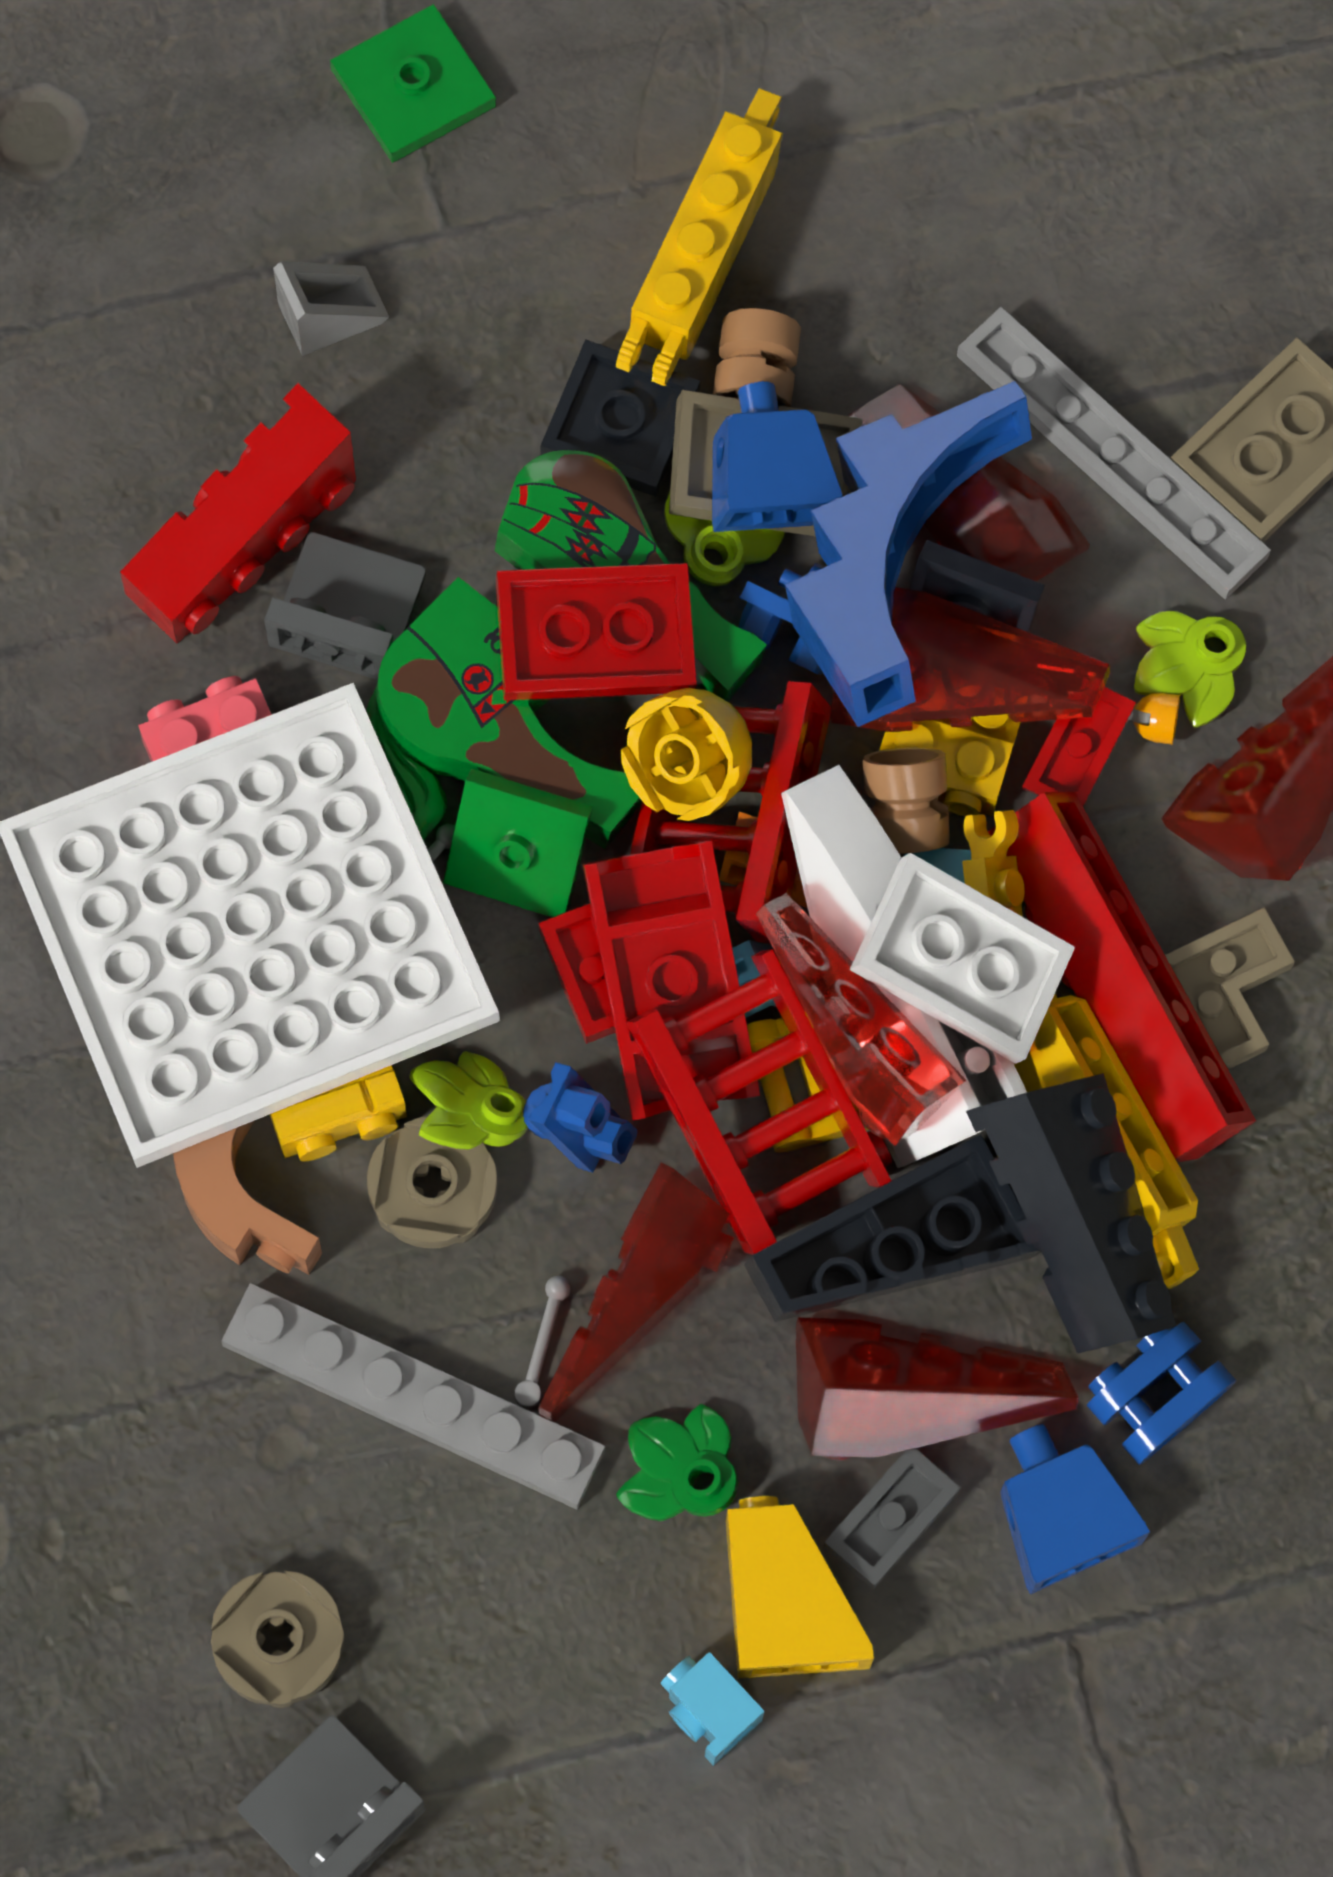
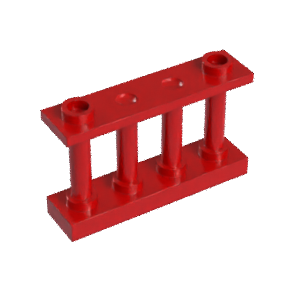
[630,681,832,944]
[626,949,892,1255]

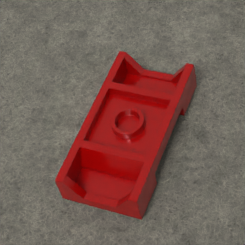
[583,840,760,1120]

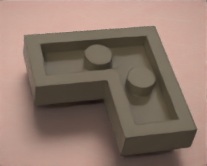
[1165,907,1295,1070]

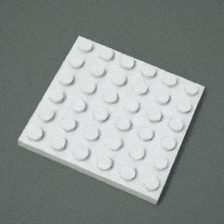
[0,683,500,1168]

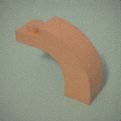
[173,1120,322,1275]

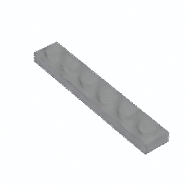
[957,307,1271,600]
[221,1283,605,1509]

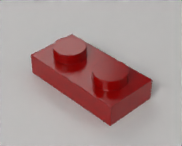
[1022,674,1136,807]
[539,904,615,1044]

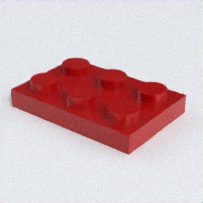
[496,563,697,700]

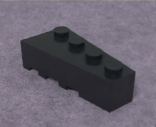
[966,1073,1176,1354]
[744,1134,1040,1322]

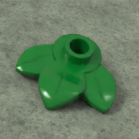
[616,1404,738,1521]

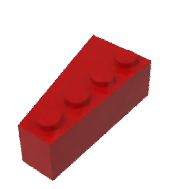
[120,383,356,644]

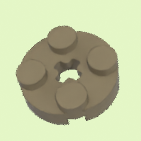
[367,1117,497,1248]
[211,1571,345,1708]

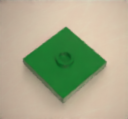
[330,4,496,163]
[443,769,594,917]

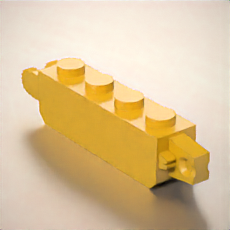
[616,88,783,386]
[1013,994,1199,1289]

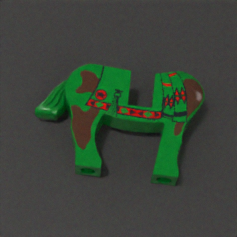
[366,450,767,849]

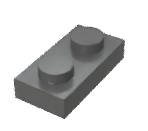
[823,1445,961,1590]

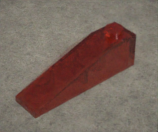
[849,384,1090,581]
[830,587,1110,732]
[1161,656,1333,881]
[756,893,966,1146]
[539,1162,735,1423]
[796,1317,1079,1460]

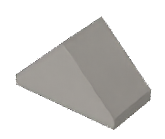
[273,261,389,356]

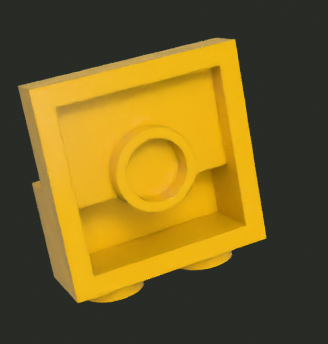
[879,661,1028,817]

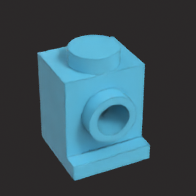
[660,1652,764,1766]

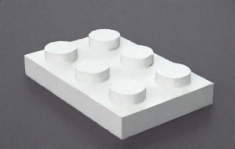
[850,853,1075,1064]

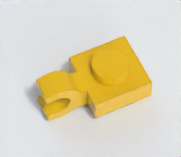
[962,810,1025,917]

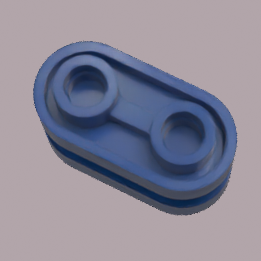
[1087,1321,1237,1465]

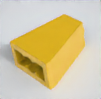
[726,1496,874,1679]

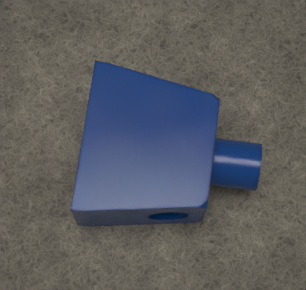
[712,381,843,532]
[1000,1424,1150,1595]

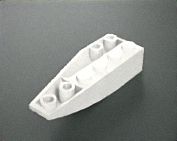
[781,765,1027,1168]

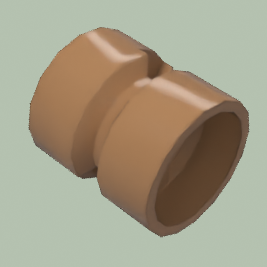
[713,308,801,407]
[863,747,950,853]

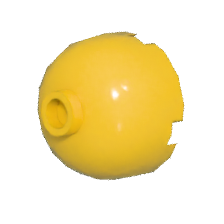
[621,688,752,821]

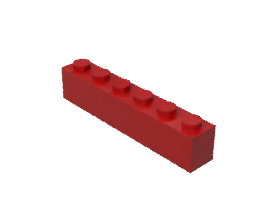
[988,791,1256,1162]

